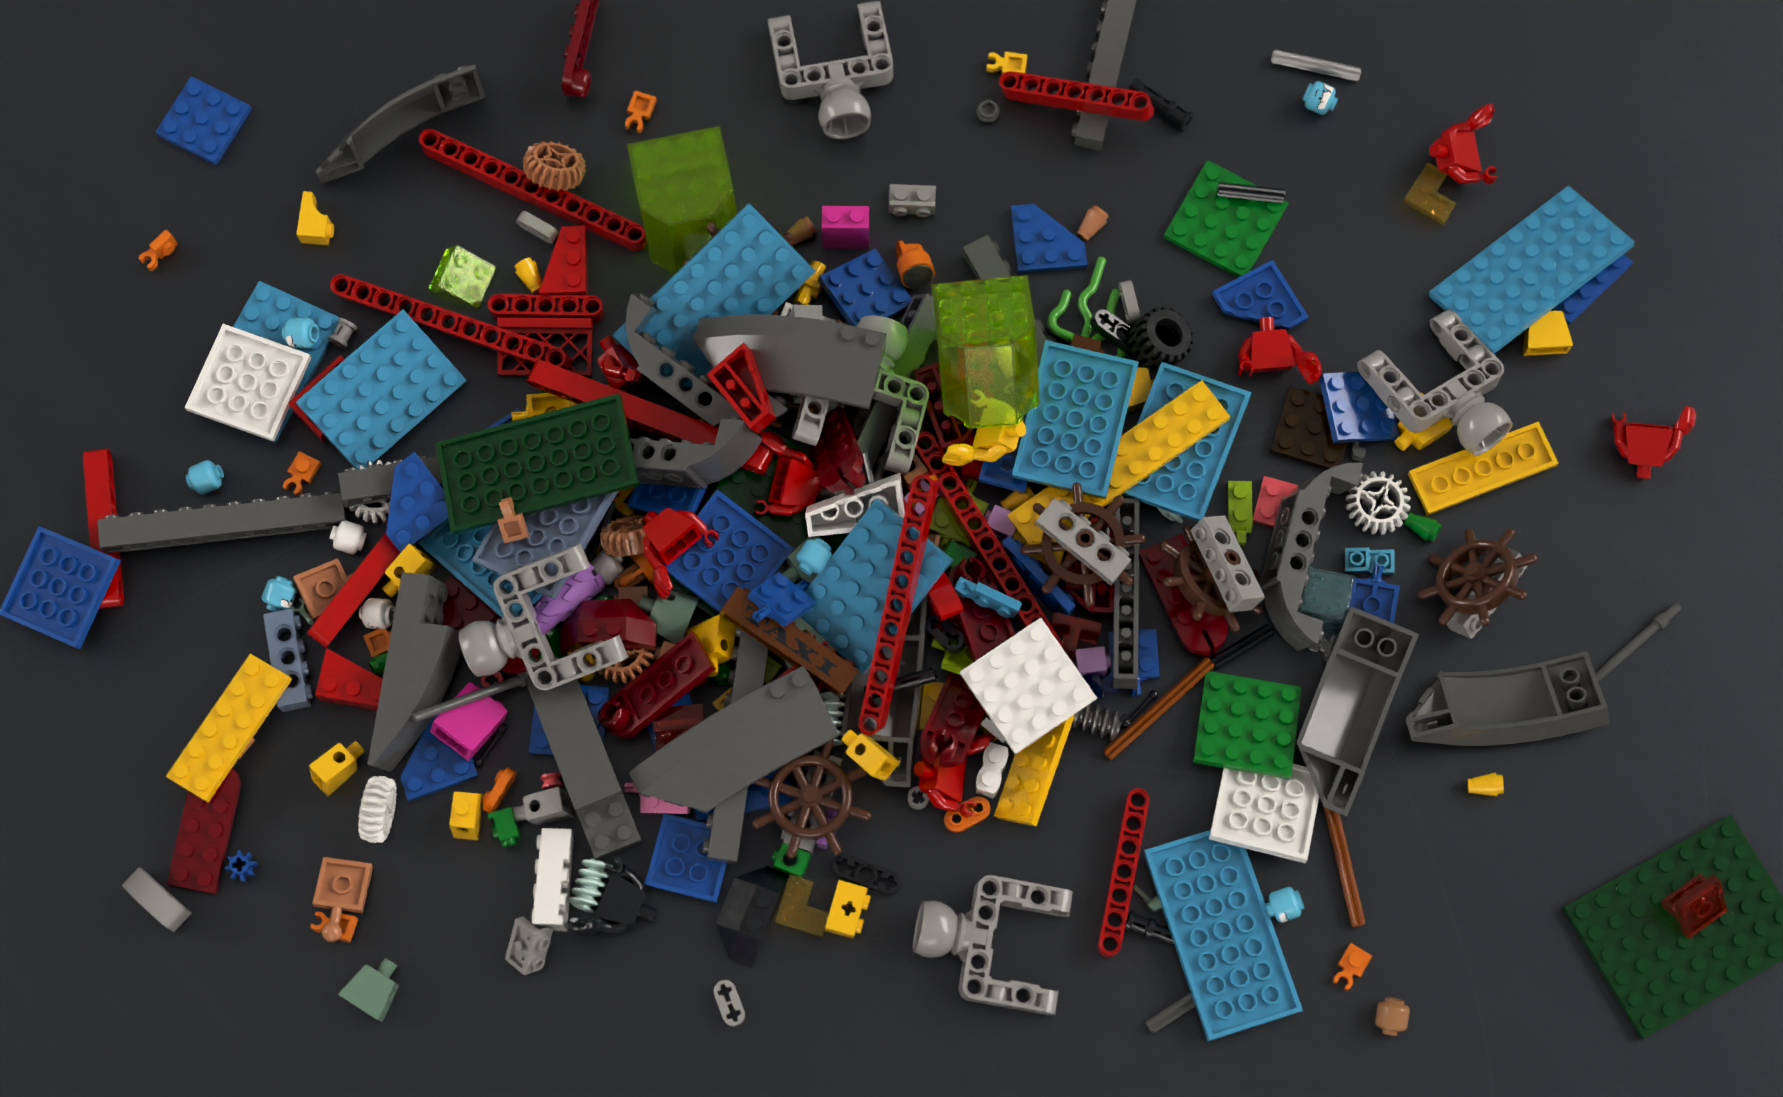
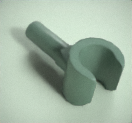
[291,598,314,625]
[1132,884,1162,913]

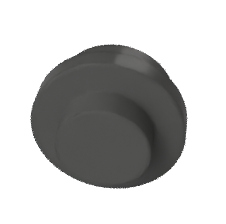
[977,100,999,123]

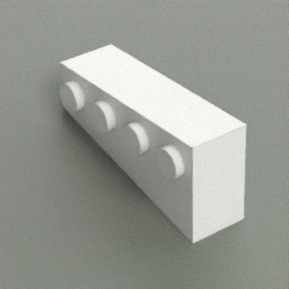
[805,473,905,537]

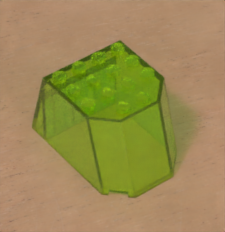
[627,126,737,275]
[931,275,1040,429]

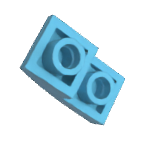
[1345,547,1395,575]

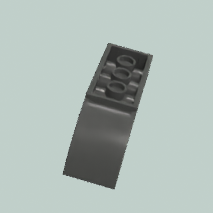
[626,293,791,427]
[630,417,762,489]
[1259,463,1363,651]

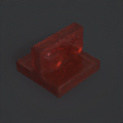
[1051,612,1102,661]
[653,704,704,752]
[1661,873,1727,939]

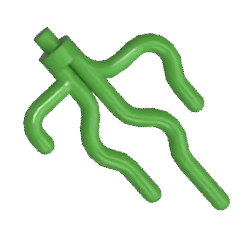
[1047,257,1126,358]

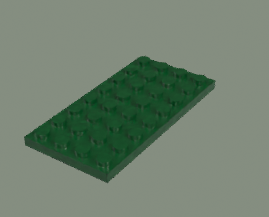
[435,393,639,534]

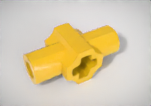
[793,260,826,305]

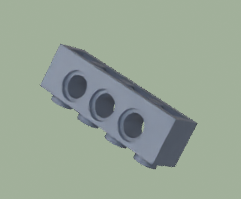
[263,608,314,712]

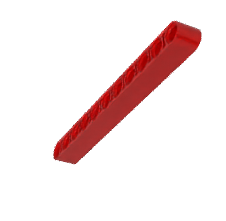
[419,129,647,252]
[330,274,571,370]
[526,360,775,475]
[914,432,1061,646]
[858,473,939,736]

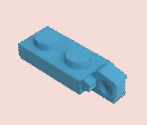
[954,577,1022,619]

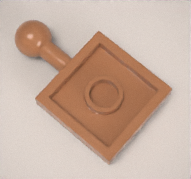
[293,558,353,621]
[312,857,373,942]

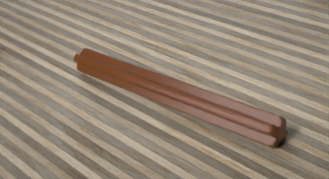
[1103,657,1214,760]
[1324,807,1365,927]

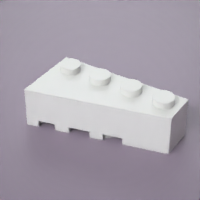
[531,828,574,931]

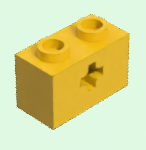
[825,880,871,939]

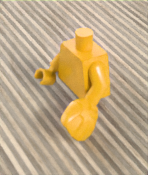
[942,389,1026,466]

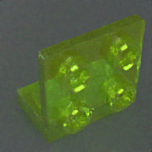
[428,245,496,308]

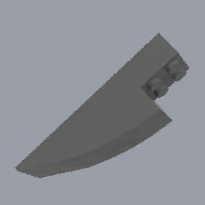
[367,572,462,773]
[525,671,642,860]

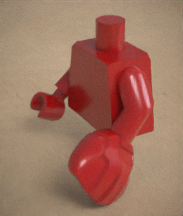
[1429,103,1497,184]
[1238,317,1322,384]
[597,335,646,390]
[1612,406,1696,479]
[754,430,823,516]
[642,508,719,599]
[914,734,994,818]

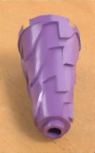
[533,563,605,635]

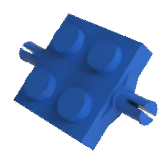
[1344,564,1400,623]
[747,572,816,627]
[1108,628,1160,697]

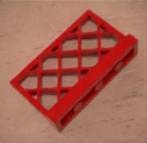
[497,317,594,377]

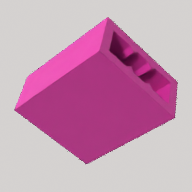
[822,206,869,249]
[430,682,508,761]

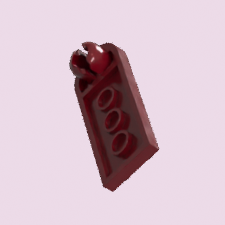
[562,0,599,97]
[808,405,866,495]
[1139,534,1228,657]
[947,557,1015,663]
[442,575,540,674]
[598,631,716,739]
[919,672,986,768]
[167,767,241,894]

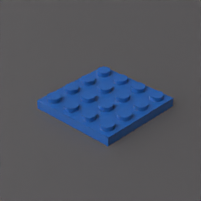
[664,490,794,613]
[0,526,121,649]

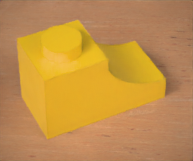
[296,191,334,245]

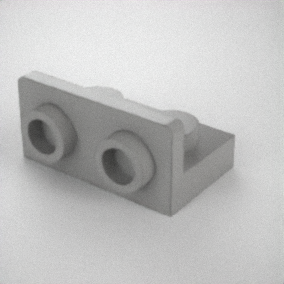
[889,184,936,217]
[505,916,553,975]

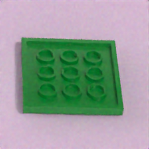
[1163,160,1289,278]
[1193,671,1302,779]

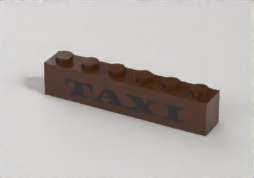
[719,587,859,698]

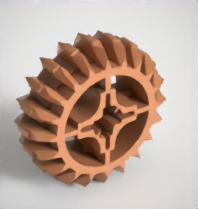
[523,141,586,192]
[600,514,646,557]
[591,648,656,684]

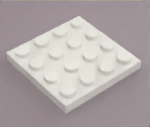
[185,324,312,442]
[959,618,1097,755]
[1209,764,1319,863]

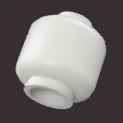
[329,520,367,554]
[590,550,624,585]
[359,598,396,629]

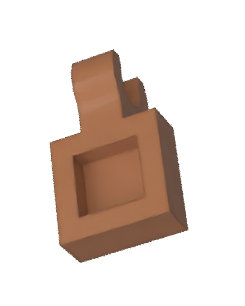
[497,497,529,544]

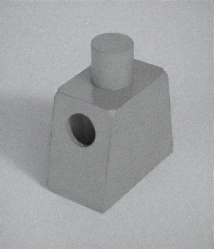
[513,787,575,825]

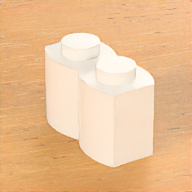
[975,743,1008,799]

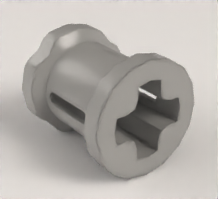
[328,318,357,349]

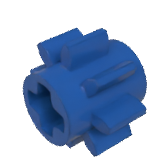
[225,850,258,882]

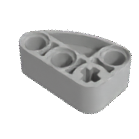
[122,867,191,932]

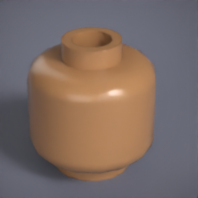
[1375,997,1410,1036]

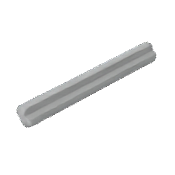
[1271,50,1361,81]

